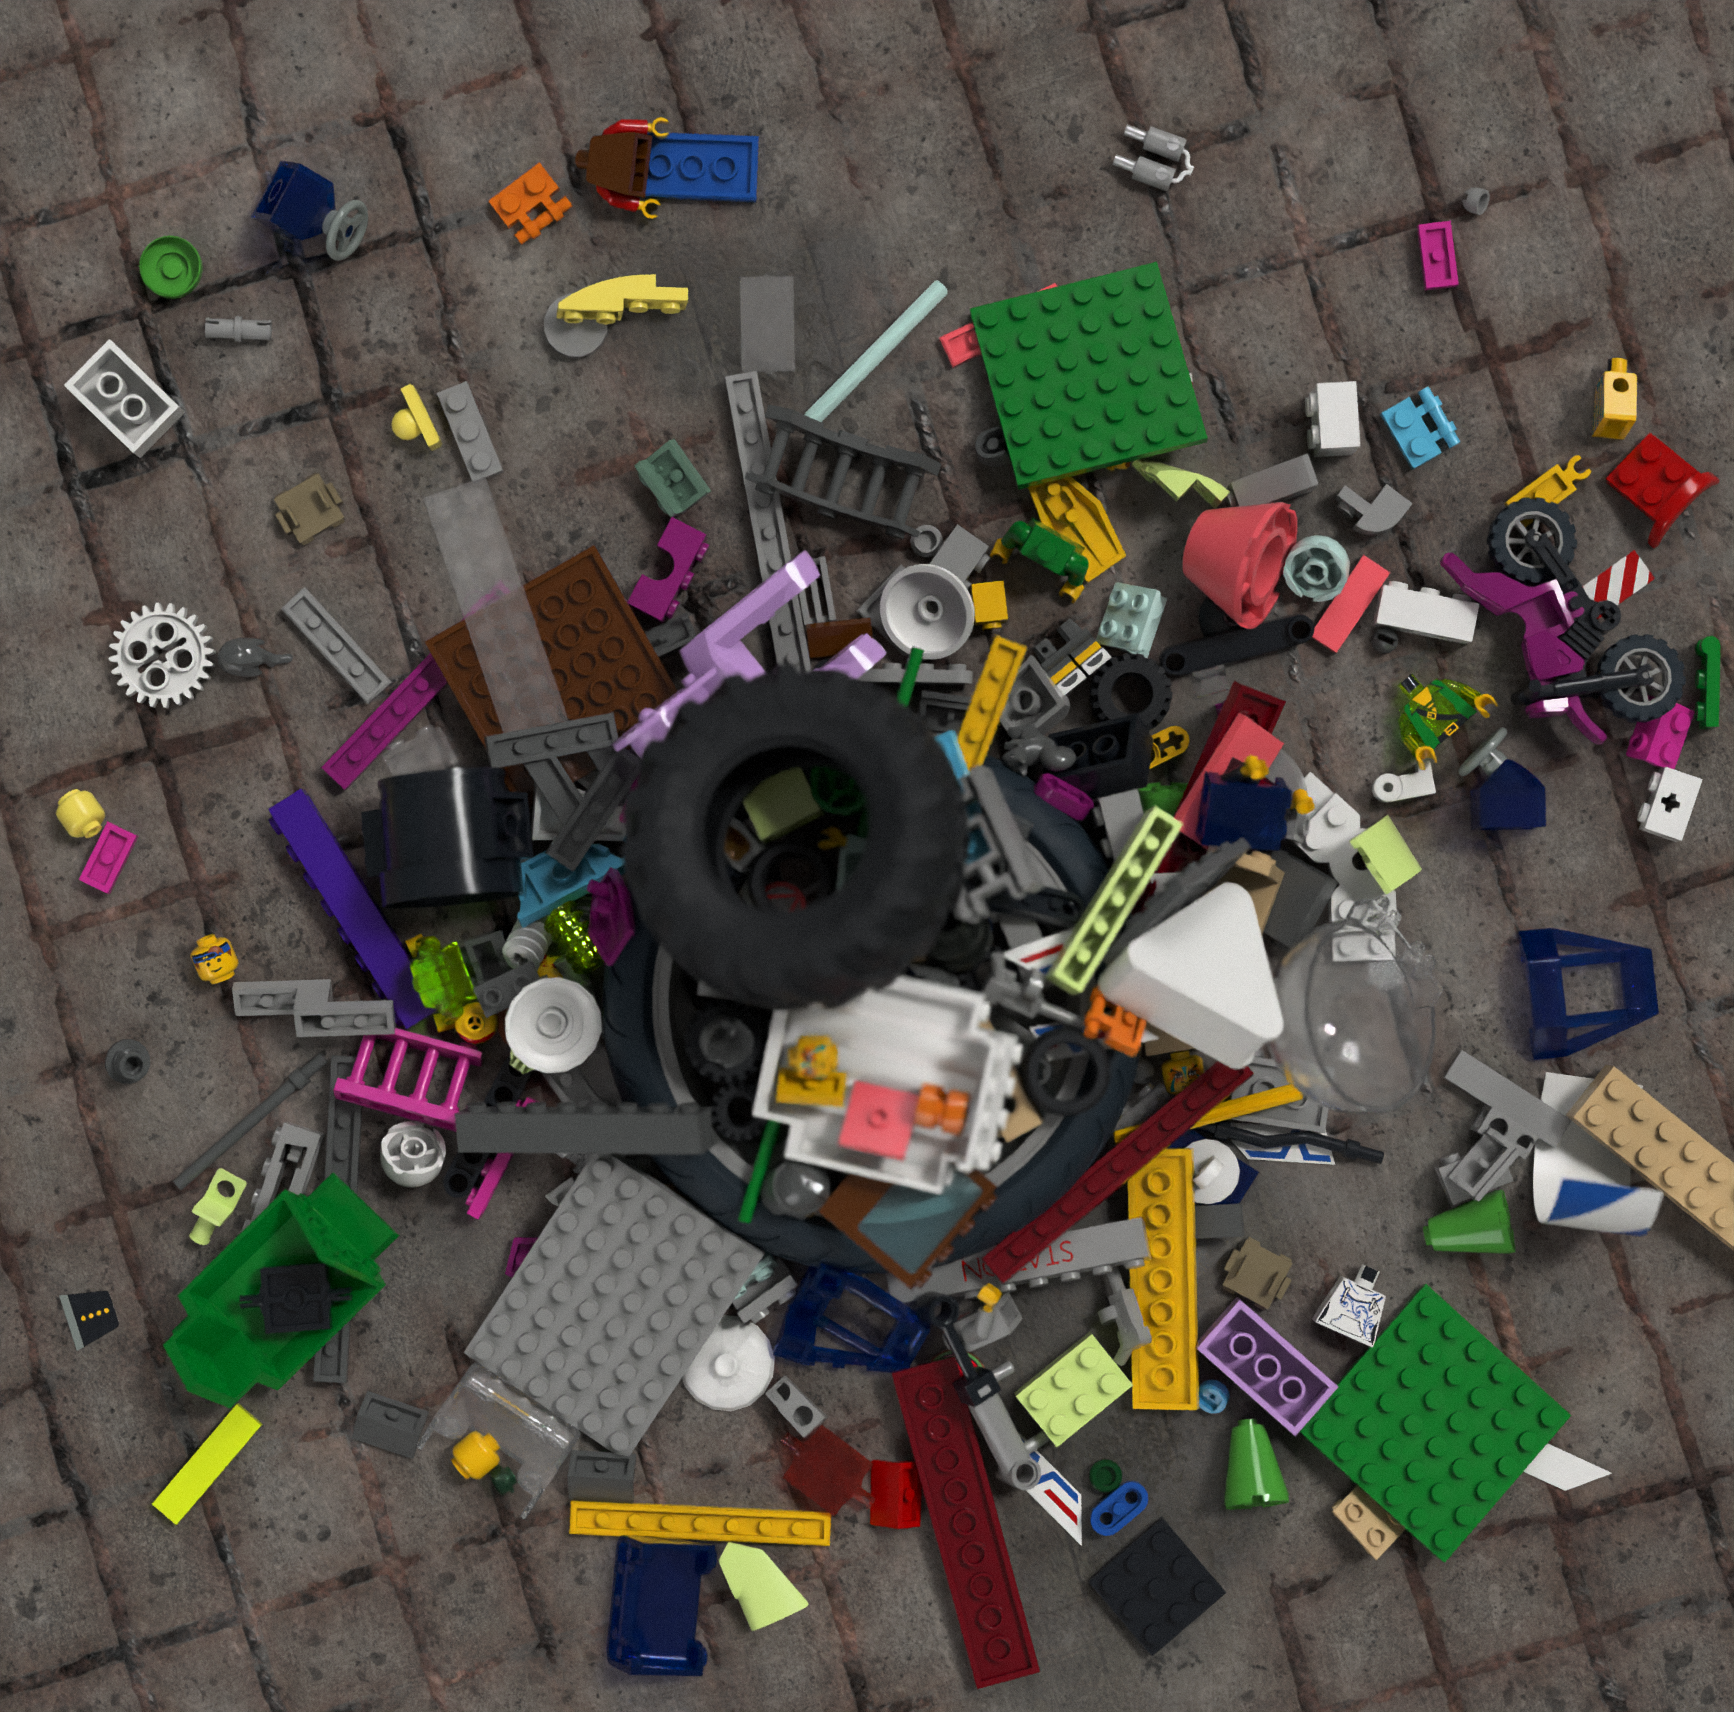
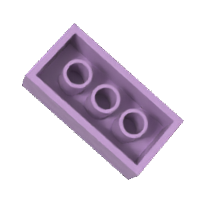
[1196,1297,1338,1436]

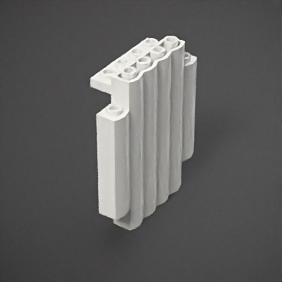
[752,974,1023,1194]

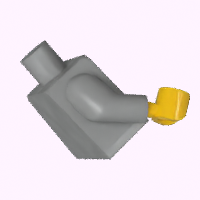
[942,1283,1023,1352]

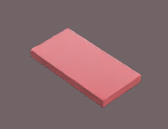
[1174,713,1284,850]

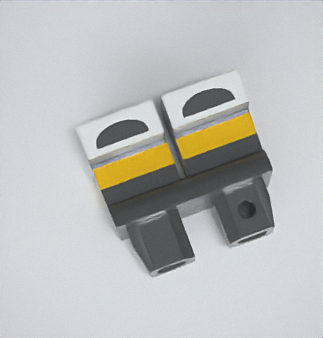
[1033,619,1112,695]

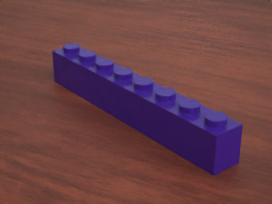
[268,789,443,1029]

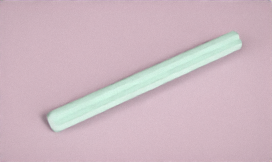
[805,281,948,422]

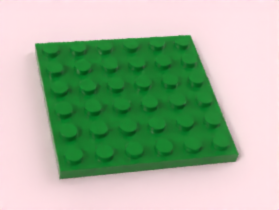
[970,262,1208,490]
[1299,1284,1572,1563]

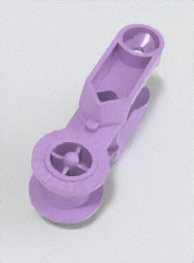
[612,550,887,758]

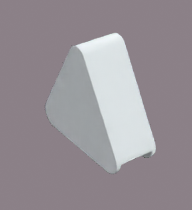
[1098,883,1284,1069]

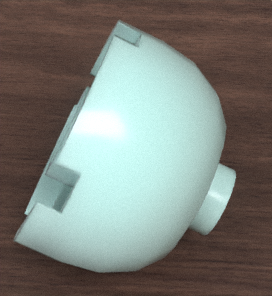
[1283,535,1350,602]

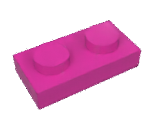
[1417,221,1459,290]
[79,821,139,894]

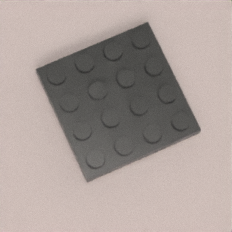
[1102,837,1251,966]

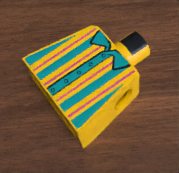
[1592,358,1637,440]

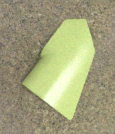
[719,1542,808,1631]

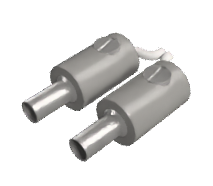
[1112,124,1194,192]

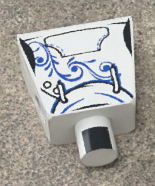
[1312,1264,1386,1347]

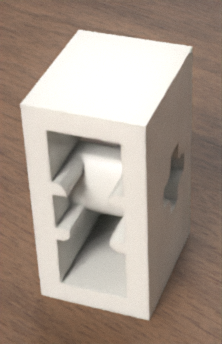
[1637,767,1703,842]

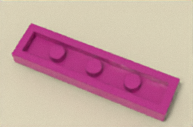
[465,1096,539,1219]

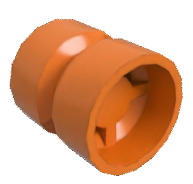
[914,1083,971,1136]

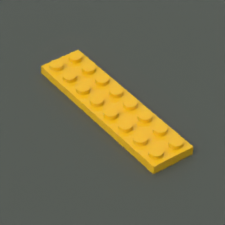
[1128,1148,1199,1410]

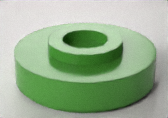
[139,236,203,299]

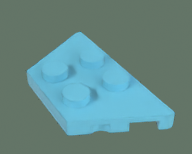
[517,844,625,928]

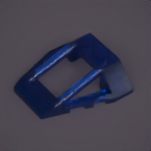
[1518,928,1659,1060]
[773,1263,931,1373]

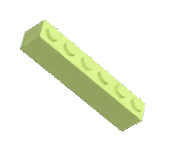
[1045,806,1183,996]

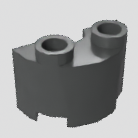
[460,930,513,989]

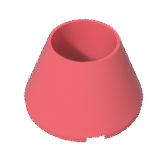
[1182,502,1298,629]

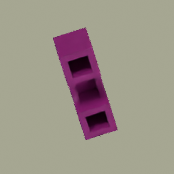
[627,517,710,623]

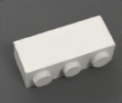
[1372,581,1479,645]

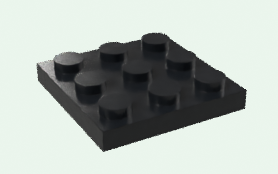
[1088,1517,1226,1657]

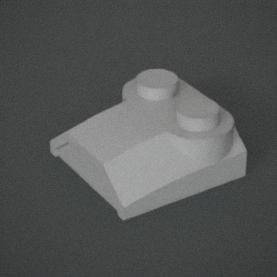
[1000,655,1070,740]

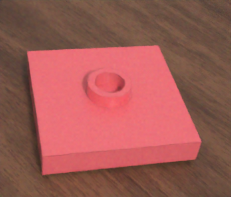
[838,1080,919,1161]

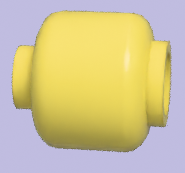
[56,789,105,838]

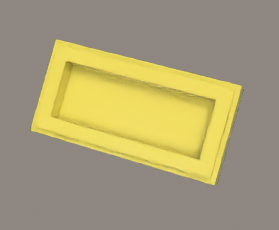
[391,384,442,451]

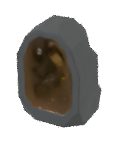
[725,818,767,872]

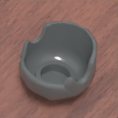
[699,1014,754,1068]

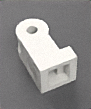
[1372,761,1436,803]

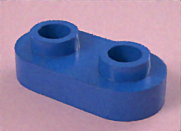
[1090,1481,1148,1536]

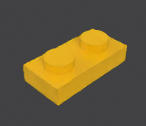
[776,1068,847,1107]

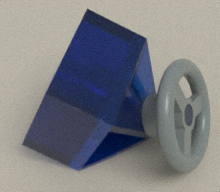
[251,161,368,261]
[1458,727,1546,830]

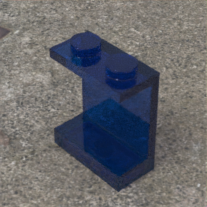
[1196,772,1292,851]

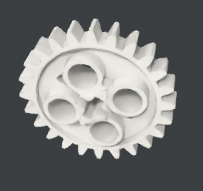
[109,603,216,708]

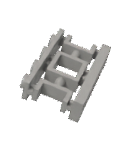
[954,764,1045,924]

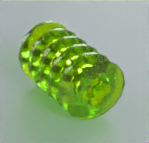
[543,900,604,975]

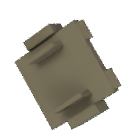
[274,472,345,546]
[1222,1237,1293,1311]

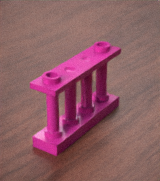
[334,1028,483,1132]

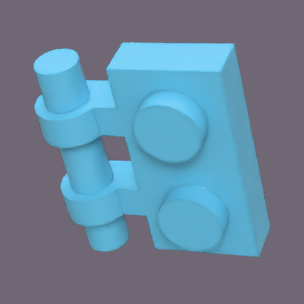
[1380,386,1460,470]

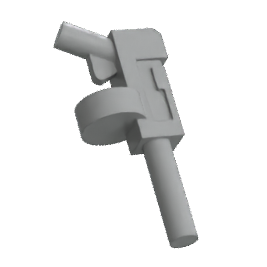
[981,952,1085,1031]
[1097,1266,1152,1366]

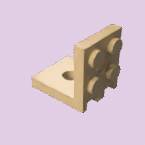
[1206,840,1285,936]

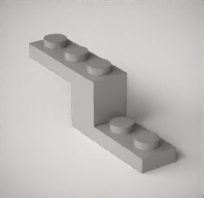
[232,979,396,1037]

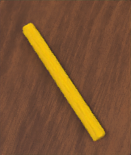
[1113,1083,1303,1145]

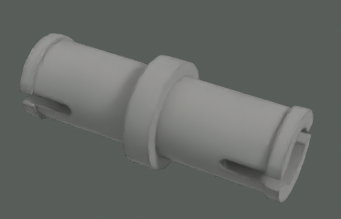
[205,316,272,342]

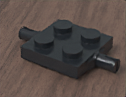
[239,1262,353,1334]

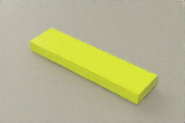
[152,1403,263,1525]

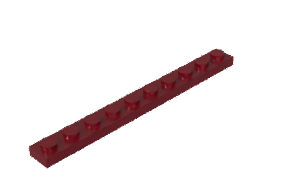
[982,1061,1254,1285]

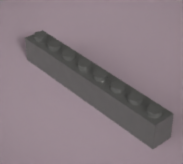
[455,1102,714,1154]

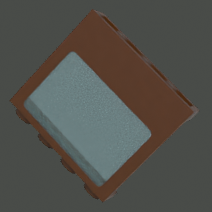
[818,1162,998,1291]

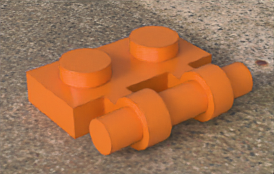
[488,162,573,245]
[1083,982,1146,1057]

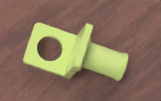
[189,1168,247,1245]

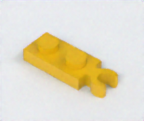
[1504,455,1592,528]

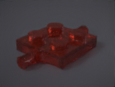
[780,1424,876,1516]

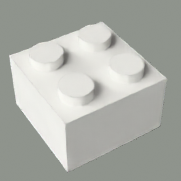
[1305,381,1360,457]

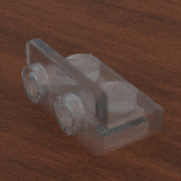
[381,725,460,776]

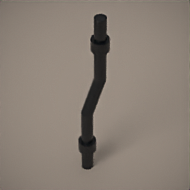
[1193,1120,1384,1164]

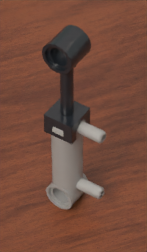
[916,1291,1049,1490]

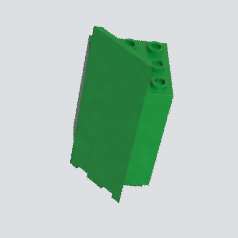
[163,1172,400,1408]

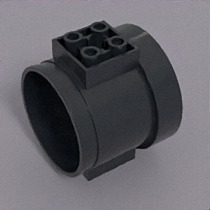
[361,767,534,909]

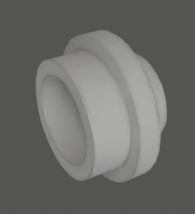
[911,525,943,558]

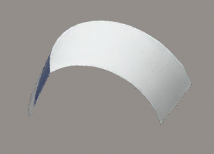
[1533,1072,1663,1237]

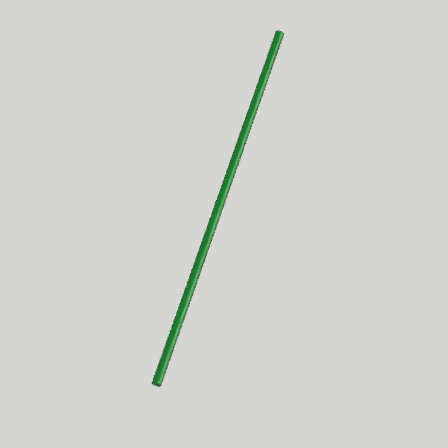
[738,647,925,1224]

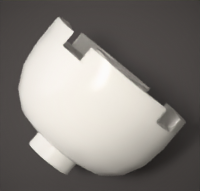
[380,1121,446,1187]

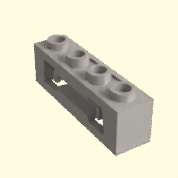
[241,1122,325,1232]

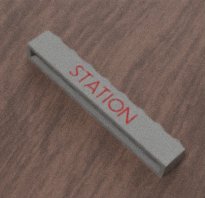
[886,1217,1151,1312]

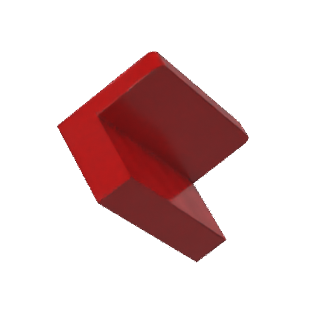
[870,1459,922,1529]

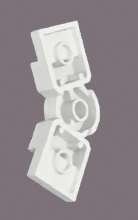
[1289,772,1397,960]

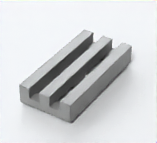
[799,556,836,626]

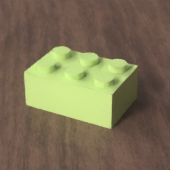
[1014,1331,1133,1447]

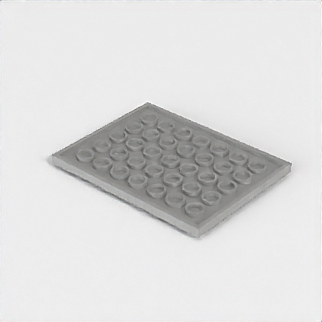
[464,1153,765,1456]

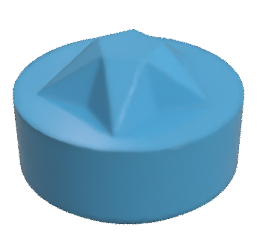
[1199,1380,1230,1414]

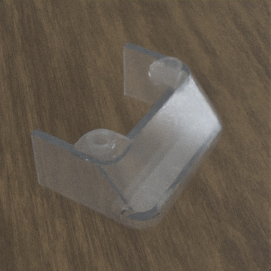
[416,1362,580,1520]

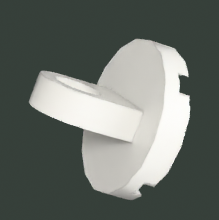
[1185,1139,1240,1204]

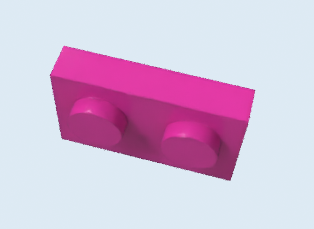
[1626,696,1695,770]

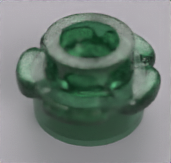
[489,1465,517,1496]

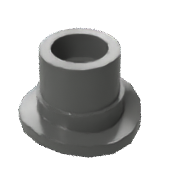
[105,1039,150,1084]

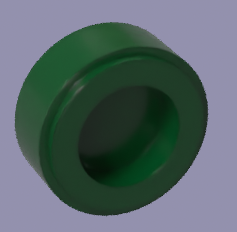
[1089,1458,1122,1492]

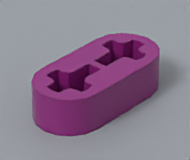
[1034,773,1094,820]

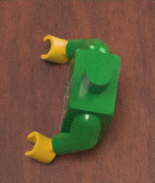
[990,517,1089,603]

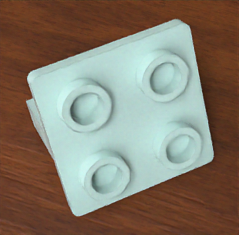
[1096,582,1167,658]

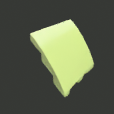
[1131,459,1230,509]
[1350,815,1422,894]

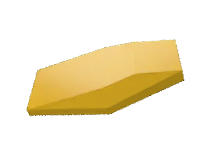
[1027,477,1126,582]

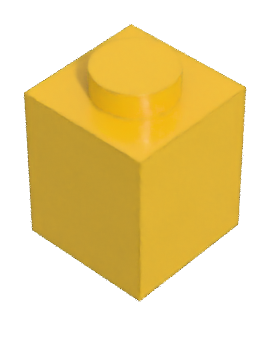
[970,580,1008,630]

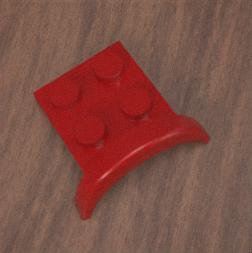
[1606,432,1720,549]

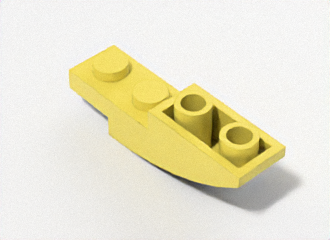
[556,274,688,324]

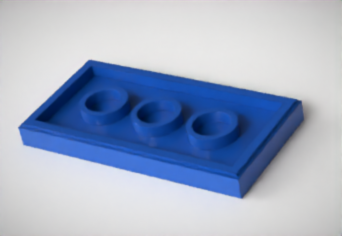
[640,132,759,202]

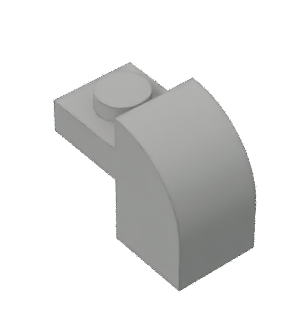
[1334,484,1413,535]

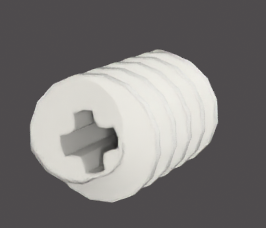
[502,911,559,970]

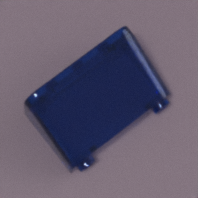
[606,1535,717,1676]

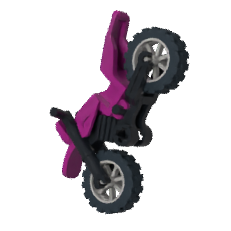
[1440,497,1686,745]

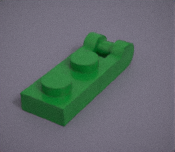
[1694,636,1721,729]

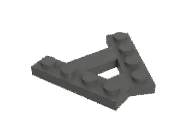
[484,712,641,871]

